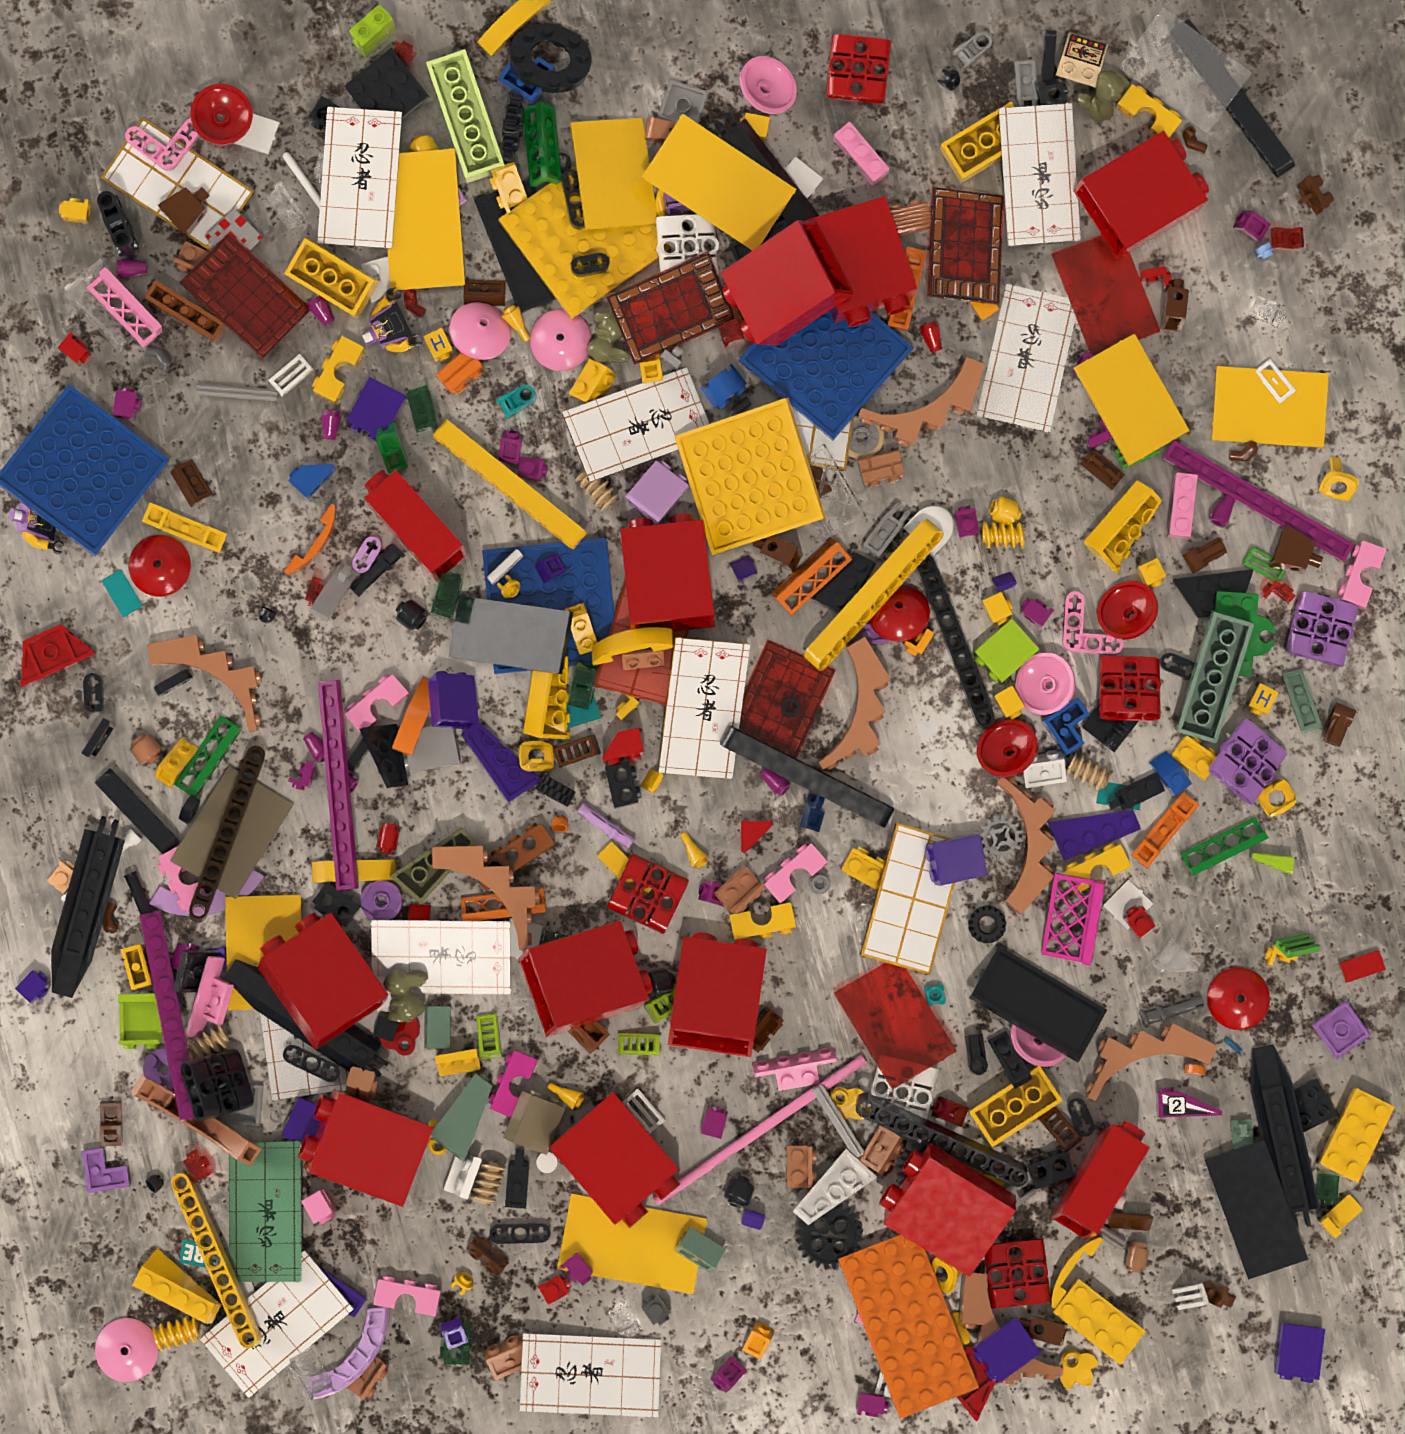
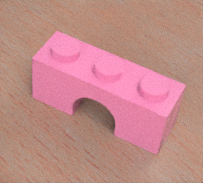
[833,122,890,187]
[1167,473,1198,540]
[1338,541,1386,610]
[345,674,410,733]
[764,843,828,904]
[157,846,207,914]
[301,1189,338,1225]
[373,1276,442,1316]

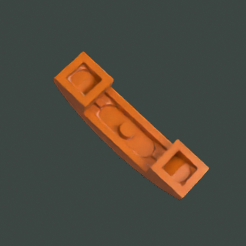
[888,246,927,331]
[284,504,337,576]
[392,676,431,756]
[1131,792,1199,869]

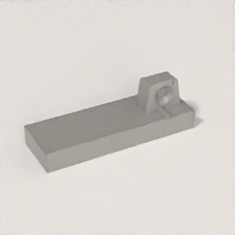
[309,563,358,622]

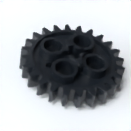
[502,94,524,162]
[795,1203,863,1270]

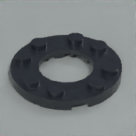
[509,23,592,93]

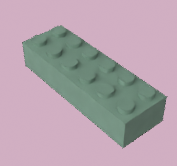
[1175,610,1254,744]

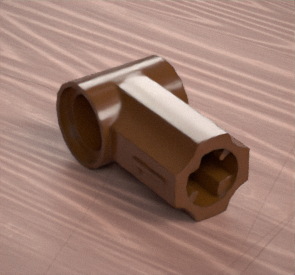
[1182,537,1227,574]
[1322,702,1356,747]

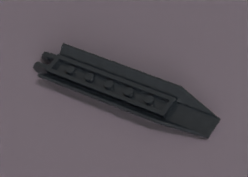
[713,112,819,226]
[51,816,125,998]
[224,960,389,1077]
[1251,1044,1320,1229]

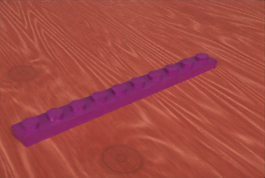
[1163,440,1354,563]
[318,680,359,891]
[139,911,195,1121]

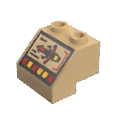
[1056,31,1109,87]

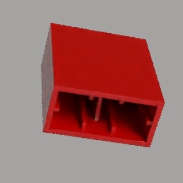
[1073,131,1209,260]
[806,196,917,327]
[721,220,854,346]
[364,470,468,582]
[620,514,715,632]
[258,913,389,1050]
[518,921,652,1037]
[667,932,767,1057]
[298,1089,433,1207]
[549,1092,680,1228]
[1049,1121,1150,1239]
[879,1143,1016,1277]

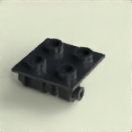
[1082,704,1139,752]
[1294,1078,1337,1133]

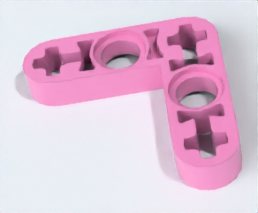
[125,118,200,171]
[1062,591,1124,655]

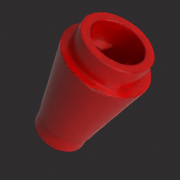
[920,321,942,353]

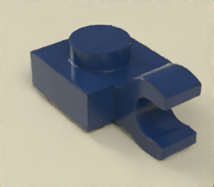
[800,793,825,832]

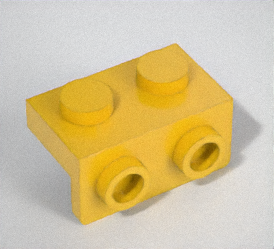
[568,358,616,403]

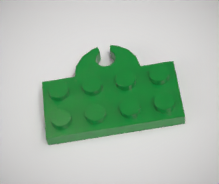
[1215,591,1276,677]

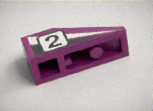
[1156,1087,1222,1118]

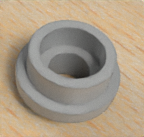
[809,873,830,894]

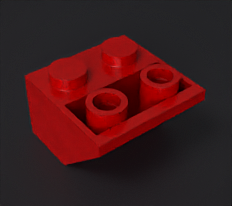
[602,728,645,766]

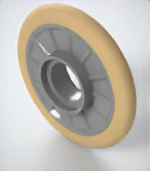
[848,416,885,459]

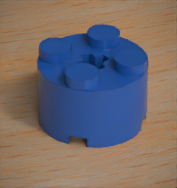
[700,364,747,410]

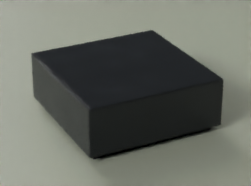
[373,1015,400,1043]

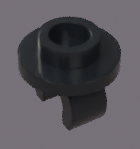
[937,69,960,91]

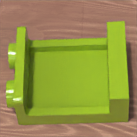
[349,5,397,58]
[973,619,1040,684]
[118,994,163,1049]

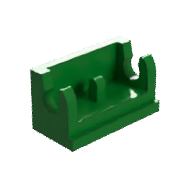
[375,422,408,474]

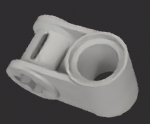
[953,31,992,69]

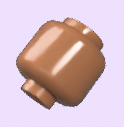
[130,733,161,765]

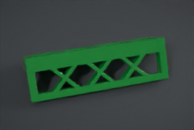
[523,102,562,187]
[175,716,242,797]
[1181,817,1269,876]

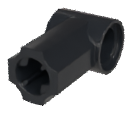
[965,1034,988,1076]

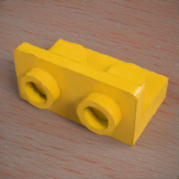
[490,162,528,213]
[1171,735,1218,781]
[841,846,886,890]
[435,1049,481,1076]

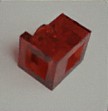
[718,318,744,348]
[183,1149,215,1183]

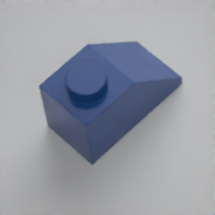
[288,464,336,500]
[1149,751,1192,797]

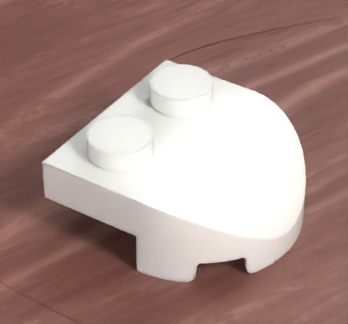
[903,505,955,557]

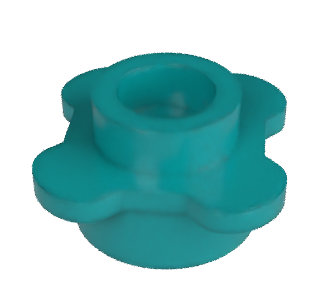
[924,984,946,1006]

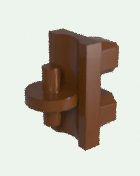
[1297,174,1334,216]
[1198,1280,1236,1308]

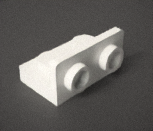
[1023,750,1067,788]
[443,1153,482,1199]

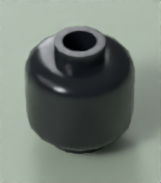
[395,599,427,630]
[648,968,676,998]
[724,1176,754,1209]

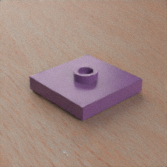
[1312,1001,1371,1060]

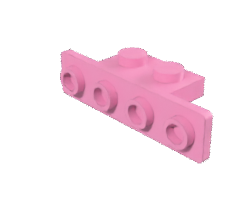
[186,956,234,1038]
[752,1048,837,1091]

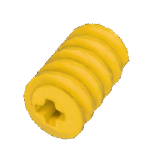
[981,522,1025,548]
[153,1317,199,1351]

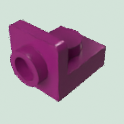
[1233,210,1271,242]
[1086,420,1113,450]
[498,430,524,464]
[517,456,548,482]
[954,505,980,538]
[288,760,317,790]
[698,880,724,907]
[711,1356,747,1393]

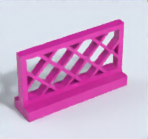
[1041,873,1106,966]

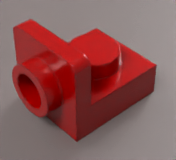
[1139,266,1172,291]
[1123,905,1156,939]
[538,1274,572,1305]

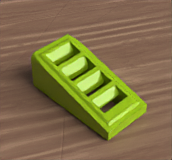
[1250,853,1294,874]
[644,986,676,1023]
[476,1013,502,1060]
[617,1033,660,1055]

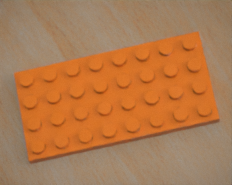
[838,1235,979,1419]

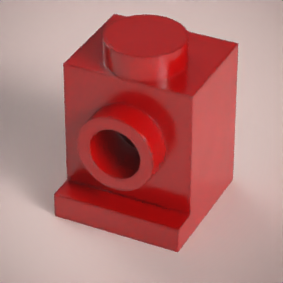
[58,332,92,366]

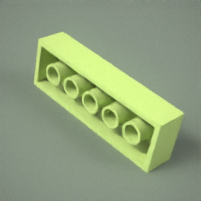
[426,49,504,183]

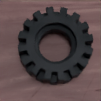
[535,774,576,807]
[968,905,1007,943]

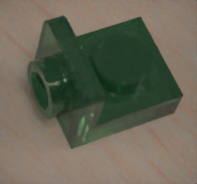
[1316,1173,1340,1205]

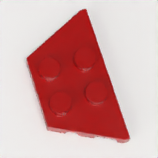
[20,624,96,687]
[957,1346,996,1422]

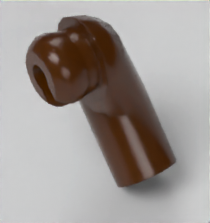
[1183,126,1208,154]
[1229,441,1258,462]
[102,902,118,934]

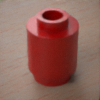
[376,823,400,854]

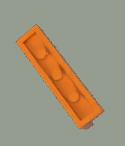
[770,538,852,616]
[460,888,547,921]

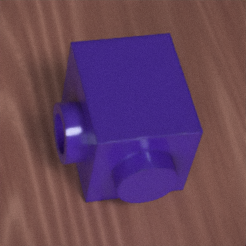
[15,970,50,1003]

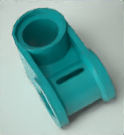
[495,385,537,419]

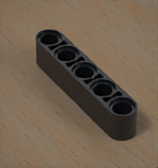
[94,768,180,854]

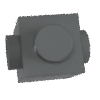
[641,1294,671,1326]

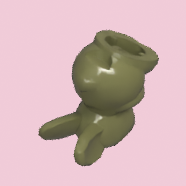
[1076,70,1130,121]
[586,313,631,363]
[383,970,429,1022]

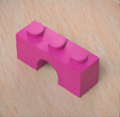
[488,1050,538,1118]

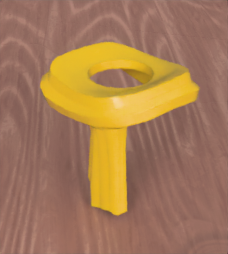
[1319,457,1359,501]
[519,741,554,771]
[1257,779,1297,817]
[931,1256,963,1294]

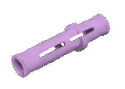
[577,802,636,849]

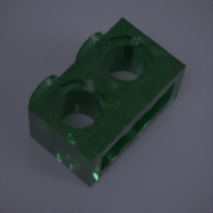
[430,573,464,621]
[568,659,600,710]
[440,1320,471,1365]

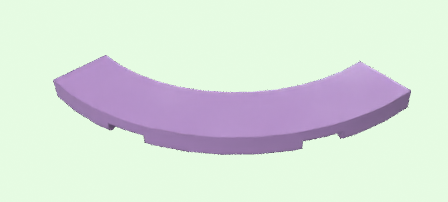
[149,870,265,916]
[308,1307,389,1400]

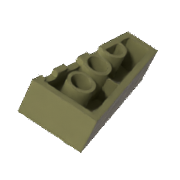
[390,828,477,904]

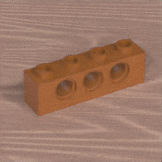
[144,280,228,345]
[478,823,555,892]
[567,1021,610,1054]

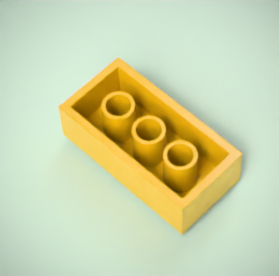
[940,102,1015,184]
[284,238,380,317]
[968,1066,1063,1147]
[1317,1088,1395,1183]
[1051,1278,1146,1365]

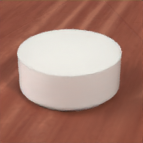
[536,1152,558,1173]

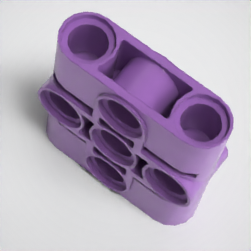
[1285,591,1359,667]
[1208,719,1287,805]

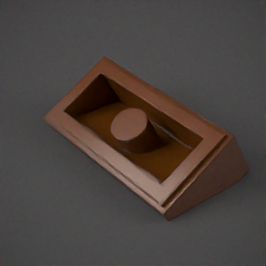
[463,280,506,306]
[171,459,213,507]
[1108,1212,1153,1231]

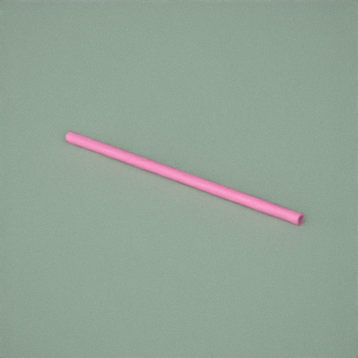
[653,1055,867,1205]

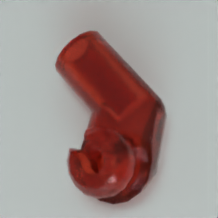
[403,289,426,318]

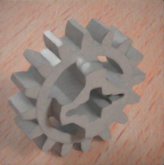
[978,815,1023,860]

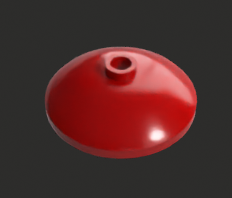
[190,84,253,145]
[128,535,191,597]
[1097,581,1158,640]
[869,584,930,642]
[977,719,1038,778]
[1207,967,1270,1030]

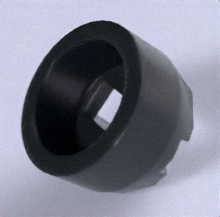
[259,606,277,624]
[145,1174,164,1193]

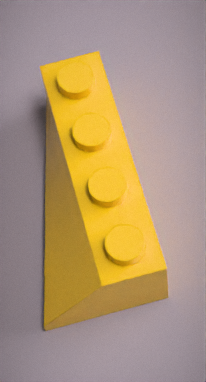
[1083,480,1162,574]
[523,656,570,739]
[132,1248,221,1324]

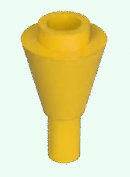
[501,304,530,342]
[680,832,709,870]
[547,1082,585,1111]

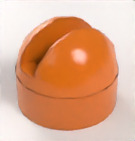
[551,815,568,833]

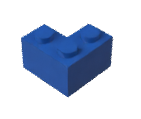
[498,56,555,106]
[1042,697,1090,757]

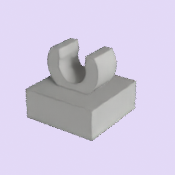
[660,346,683,371]

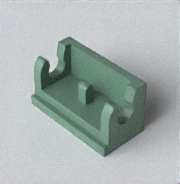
[424,1006,451,1049]
[674,1227,726,1273]

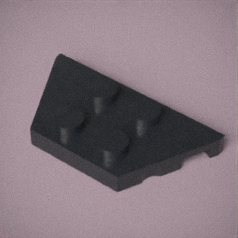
[1173,569,1253,618]

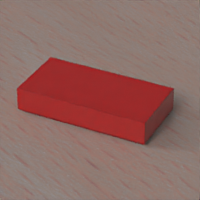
[1339,950,1386,983]

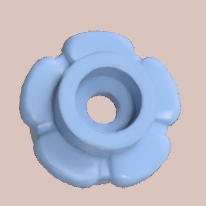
[1255,242,1275,259]

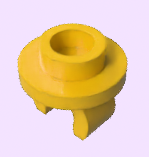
[497,575,520,598]
[451,1272,474,1296]

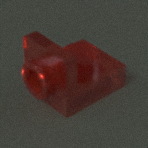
[1271,227,1304,251]
[305,576,324,607]

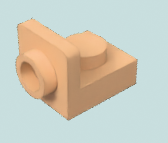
[47,861,74,894]

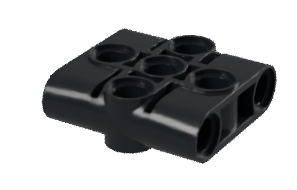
[97,191,139,259]
[180,1049,254,1121]

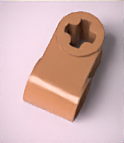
[644,118,677,143]

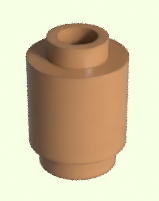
[1125,1241,1149,1273]

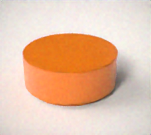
[1184,1064,1206,1076]

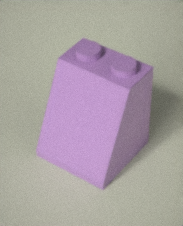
[625,461,689,525]

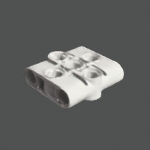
[656,214,719,280]
[867,1055,939,1131]

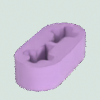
[352,537,382,574]

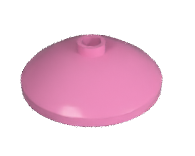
[740,56,797,114]
[449,302,511,360]
[530,309,592,371]
[1015,653,1075,715]
[1011,1024,1066,1067]
[95,1318,159,1382]

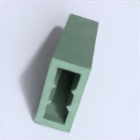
[430,1074,492,1162]

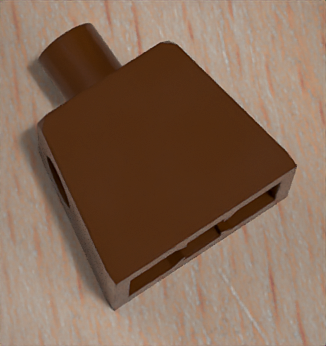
[158,187,210,238]
[1160,279,1189,332]
[1269,526,1323,574]
[753,536,803,573]
[1019,1316,1068,1346]

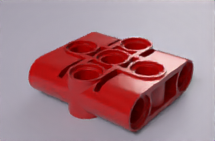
[826,34,891,104]
[1099,656,1161,721]
[607,853,689,934]
[984,1238,1051,1309]

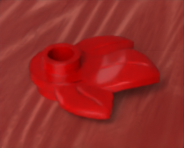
[380,1018,420,1056]

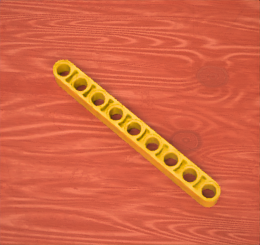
[432,419,587,550]
[804,519,944,671]
[171,1173,262,1348]

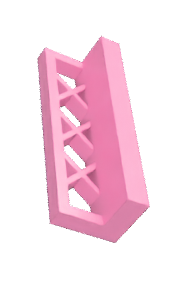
[87,267,162,348]

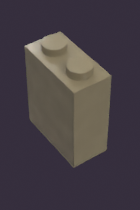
[503,1090,565,1155]

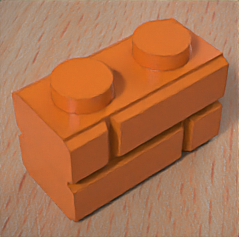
[435,352,484,395]

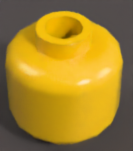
[409,134,439,152]
[989,496,1022,526]

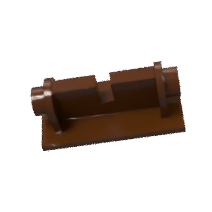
[1080,448,1125,490]
[753,1008,784,1053]
[466,1235,509,1276]

